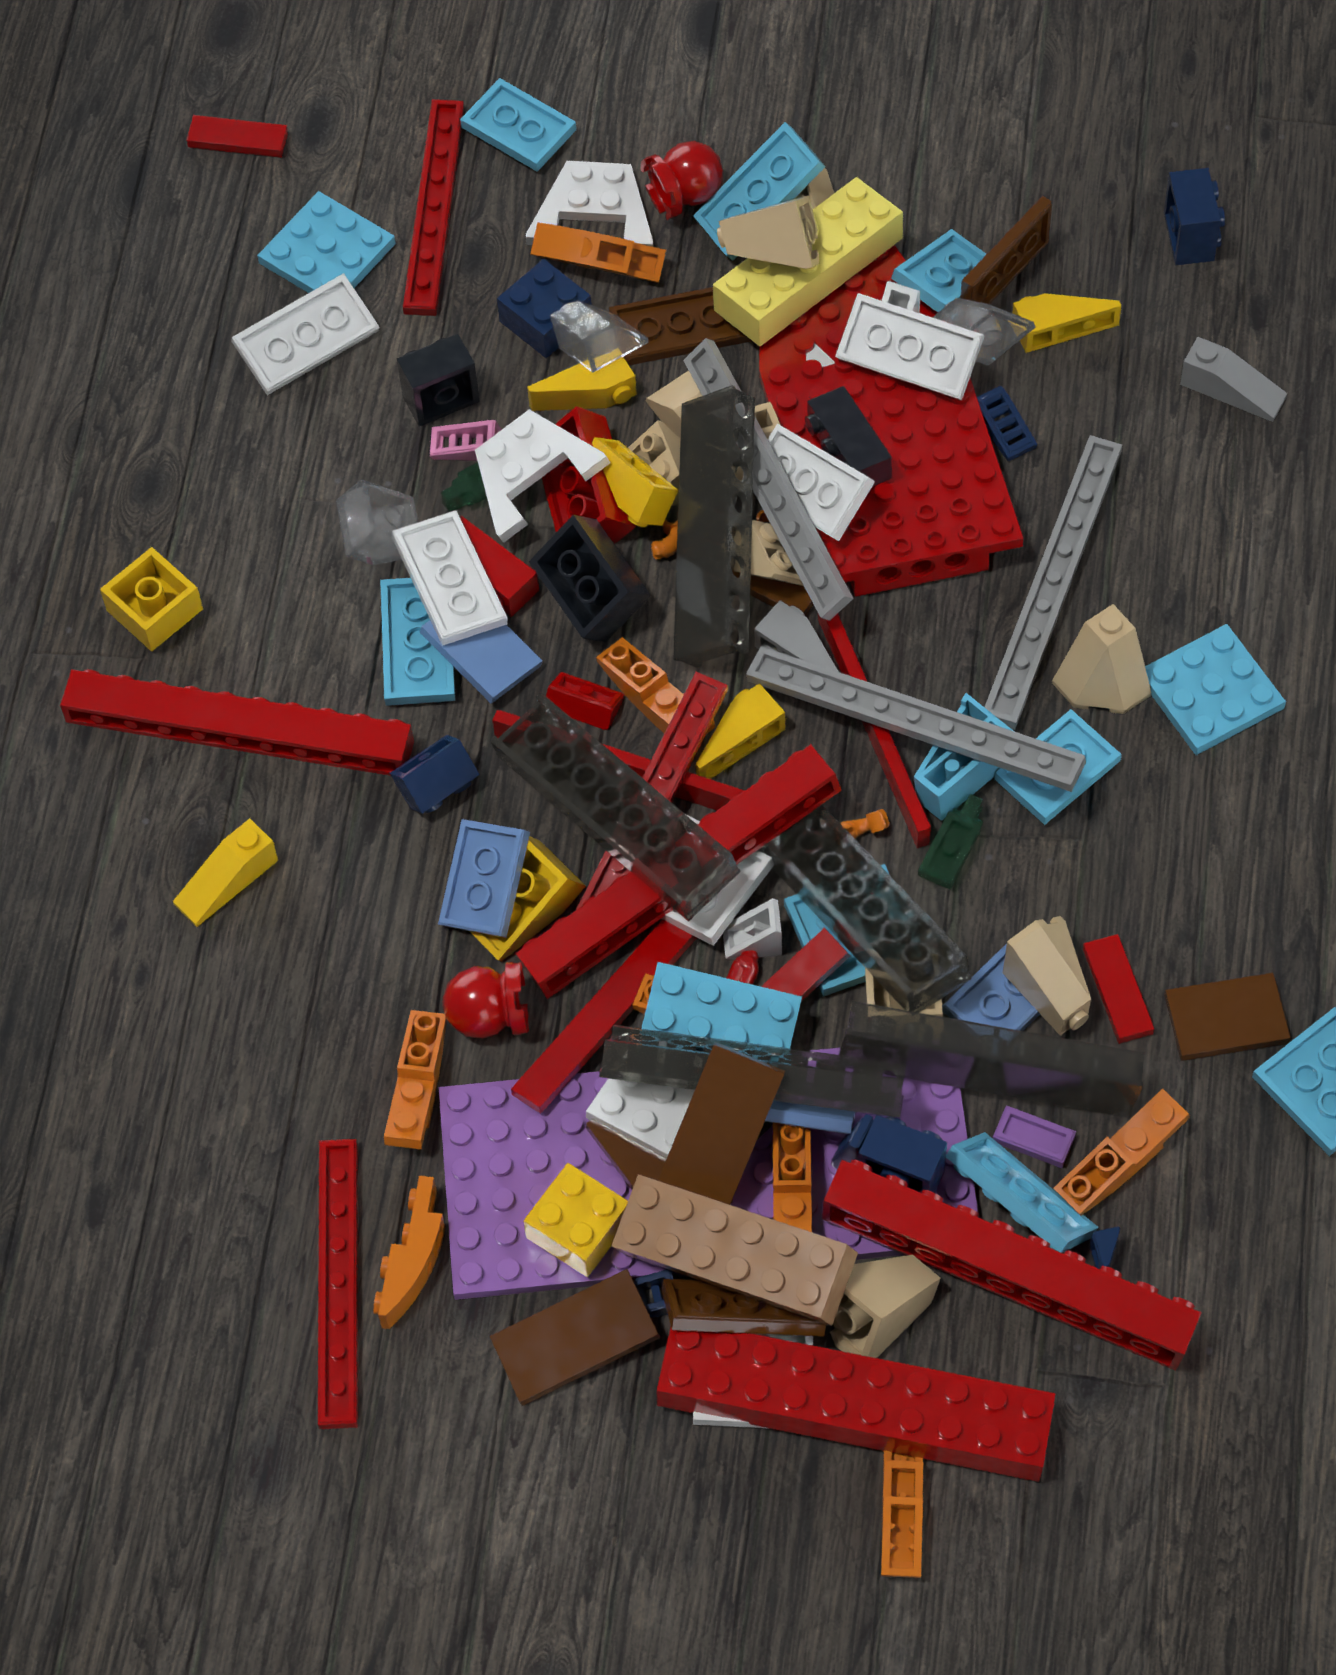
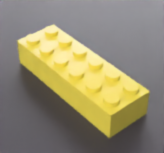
[713,177,903,346]

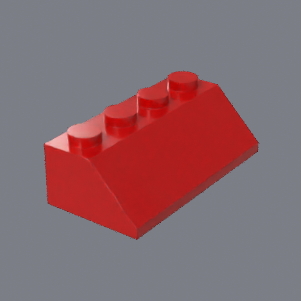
[542,406,636,544]

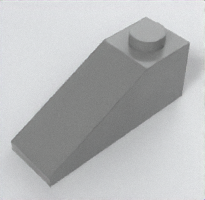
[1180,337,1287,422]
[754,600,839,672]

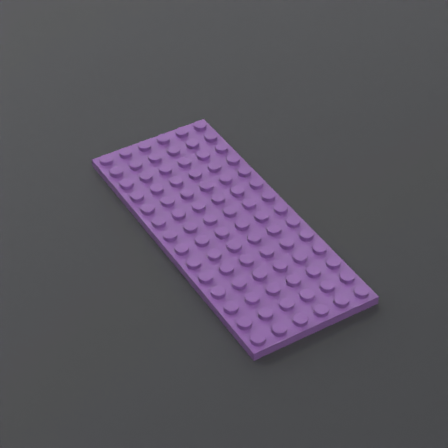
[439,1036,979,1300]

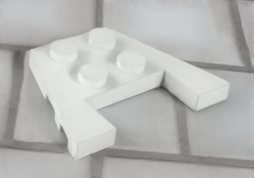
[526,161,653,247]
[475,409,611,543]

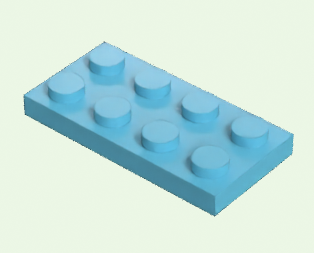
[693,122,826,261]
[380,578,455,706]
[640,962,802,1070]
[946,1132,1098,1253]

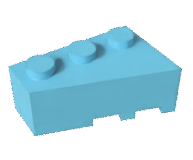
[914,693,1015,821]

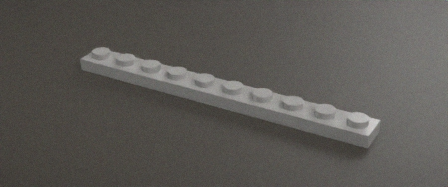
[683,338,854,621]
[985,435,1122,730]
[746,646,1086,792]

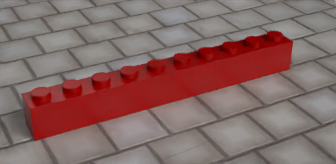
[60,669,414,776]
[516,744,842,999]

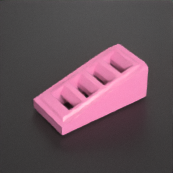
[430,420,502,461]

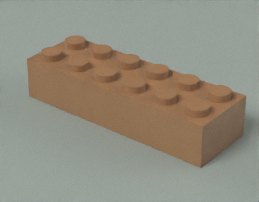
[611,1174,858,1326]

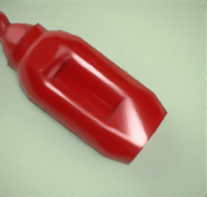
[726,950,759,985]

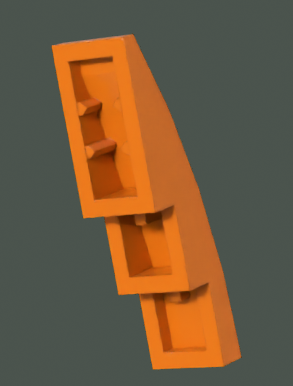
[881,1450,923,1578]

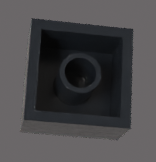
[397,334,480,427]

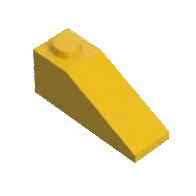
[1012,293,1121,353]
[527,347,637,411]
[592,437,678,527]
[696,683,785,779]
[173,818,278,927]

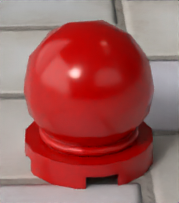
[641,141,724,220]
[442,962,529,1039]

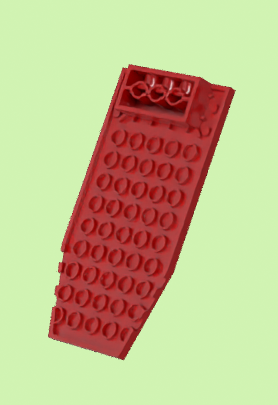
[759,245,1023,597]

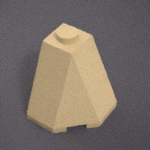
[717,195,819,269]
[1052,604,1152,714]
[1003,916,1091,1036]
[830,1255,941,1358]

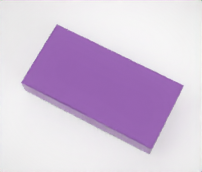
[993,1105,1076,1168]

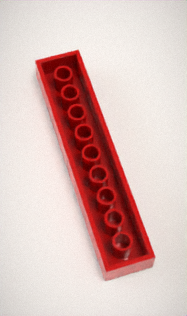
[822,1160,1202,1371]
[657,1327,1056,1482]

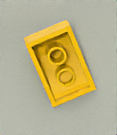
[470,836,586,962]

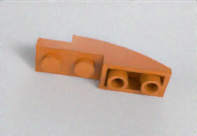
[530,222,666,283]
[596,637,716,734]
[384,1010,447,1149]
[1053,1088,1190,1216]
[773,1122,812,1232]
[373,1176,445,1329]

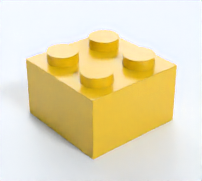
[100,547,203,652]
[523,1162,628,1278]

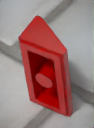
[544,672,625,730]

